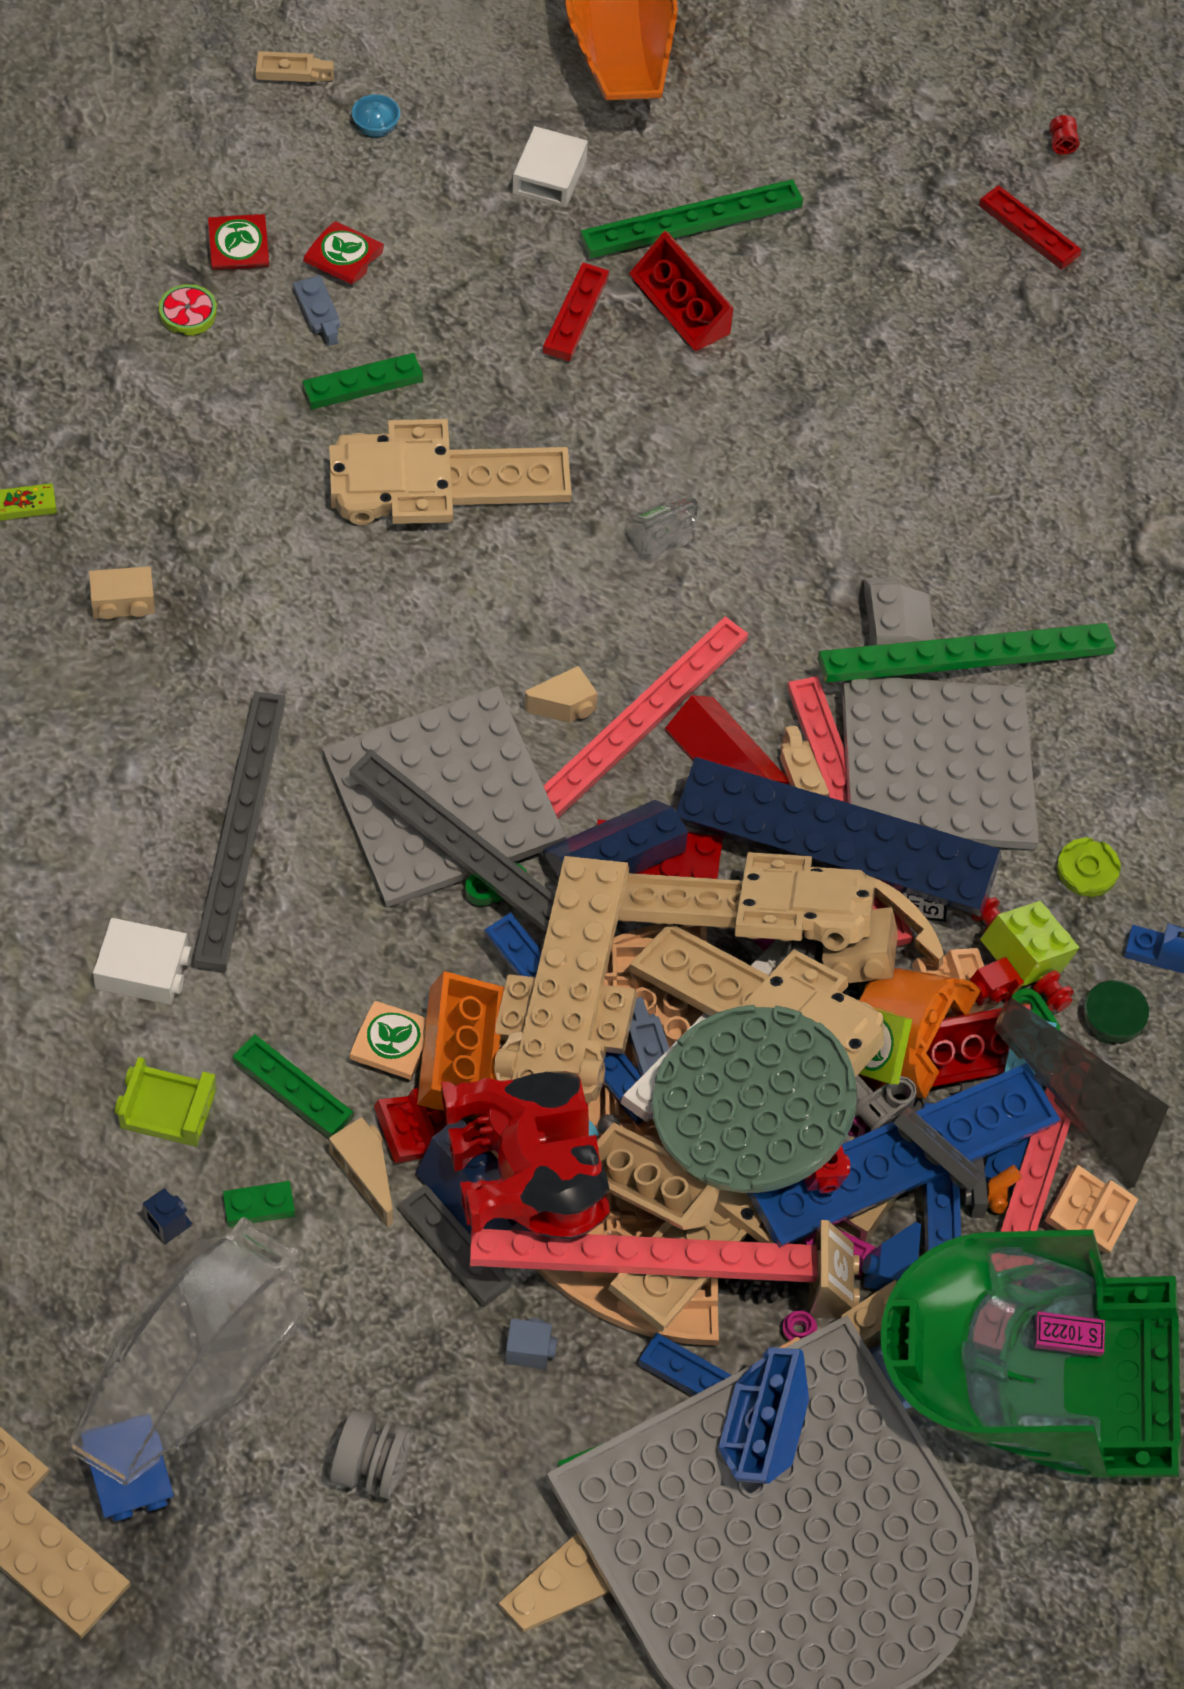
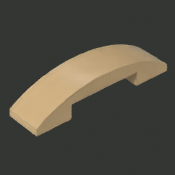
[866,875,944,968]

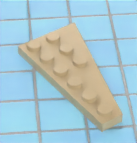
[498,1533,611,1633]

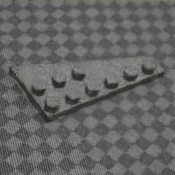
[994,998,1169,1190]

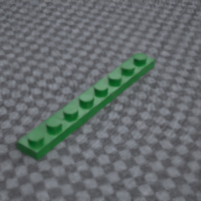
[580,179,803,259]

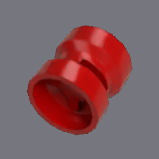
[1049,115,1080,155]

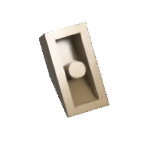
[524,666,597,723]

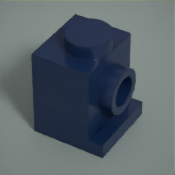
[142,1188,192,1245]

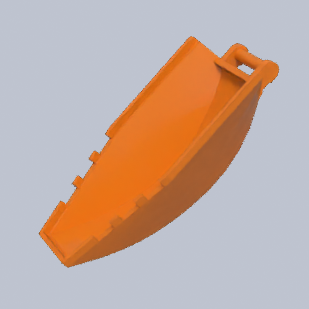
[565,0,678,100]

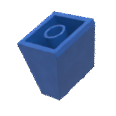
[79,1412,174,1522]

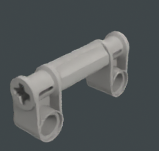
[855,1075,916,1132]

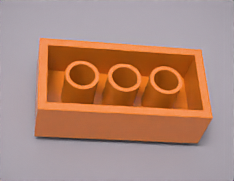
[417,971,505,1120]

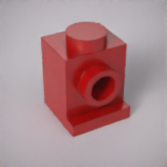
[969,957,1024,1006]

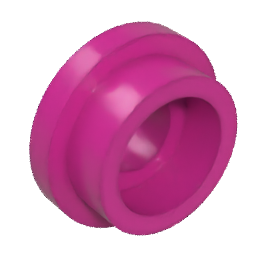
[782,1311,817,1341]

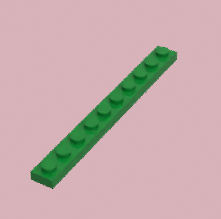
[817,623,1116,683]

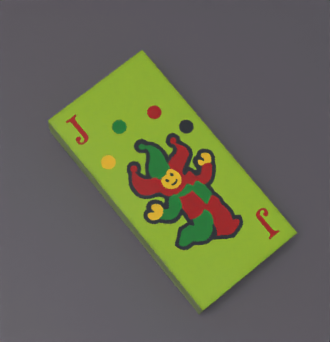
[0,483,57,521]

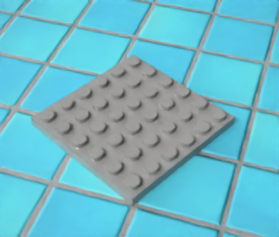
[841,677,1039,850]
[322,686,566,908]

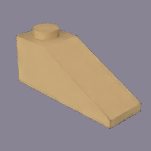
[329,1117,393,1227]

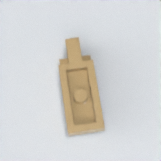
[255,51,334,82]
[780,726,829,797]

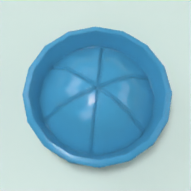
[352,94,400,137]

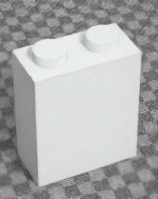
[513,126,588,208]
[93,918,193,1005]

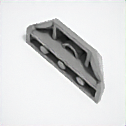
[863,577,935,679]

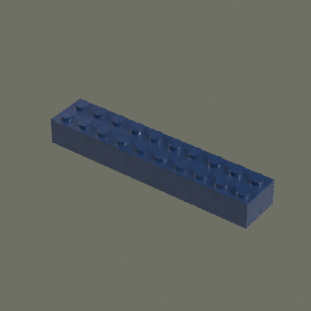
[676,757,1002,917]

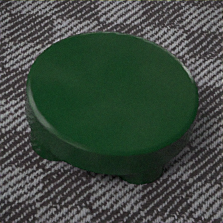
[1083,980,1149,1043]

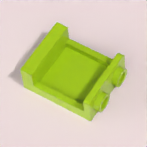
[115,1057,217,1147]

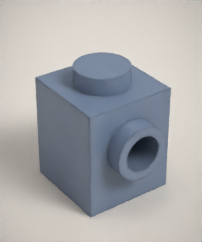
[505,1318,557,1370]

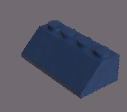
[543,800,688,877]
[416,1119,531,1235]

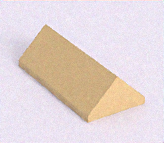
[597,1122,721,1230]

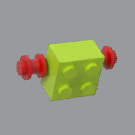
[972,897,1080,1012]

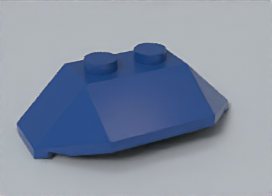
[718,1347,809,1484]

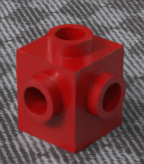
[804,1145,850,1193]

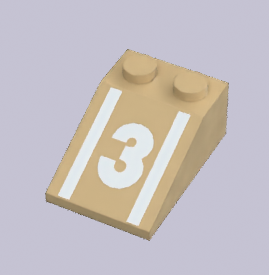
[808,1220,860,1319]

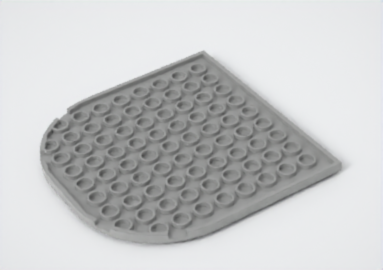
[545,1315,979,1689]

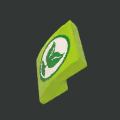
[859,1007,912,1085]

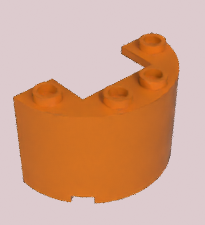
[858,968,980,1099]

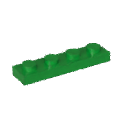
[302,353,423,410]
[232,1034,354,1138]

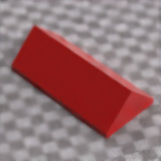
[629,230,734,351]
[665,695,790,785]
[926,1003,1031,1087]

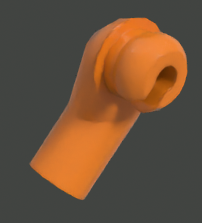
[987,1164,1023,1214]

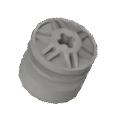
[330,1410,411,1499]

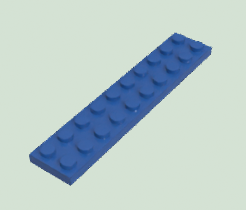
[747,1063,1060,1248]

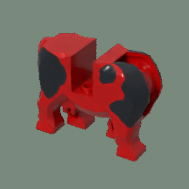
[441,1071,610,1239]

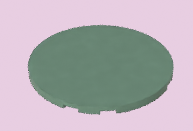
[652,1005,857,1193]

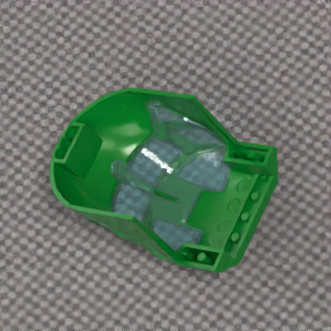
[881,1229,1182,1478]

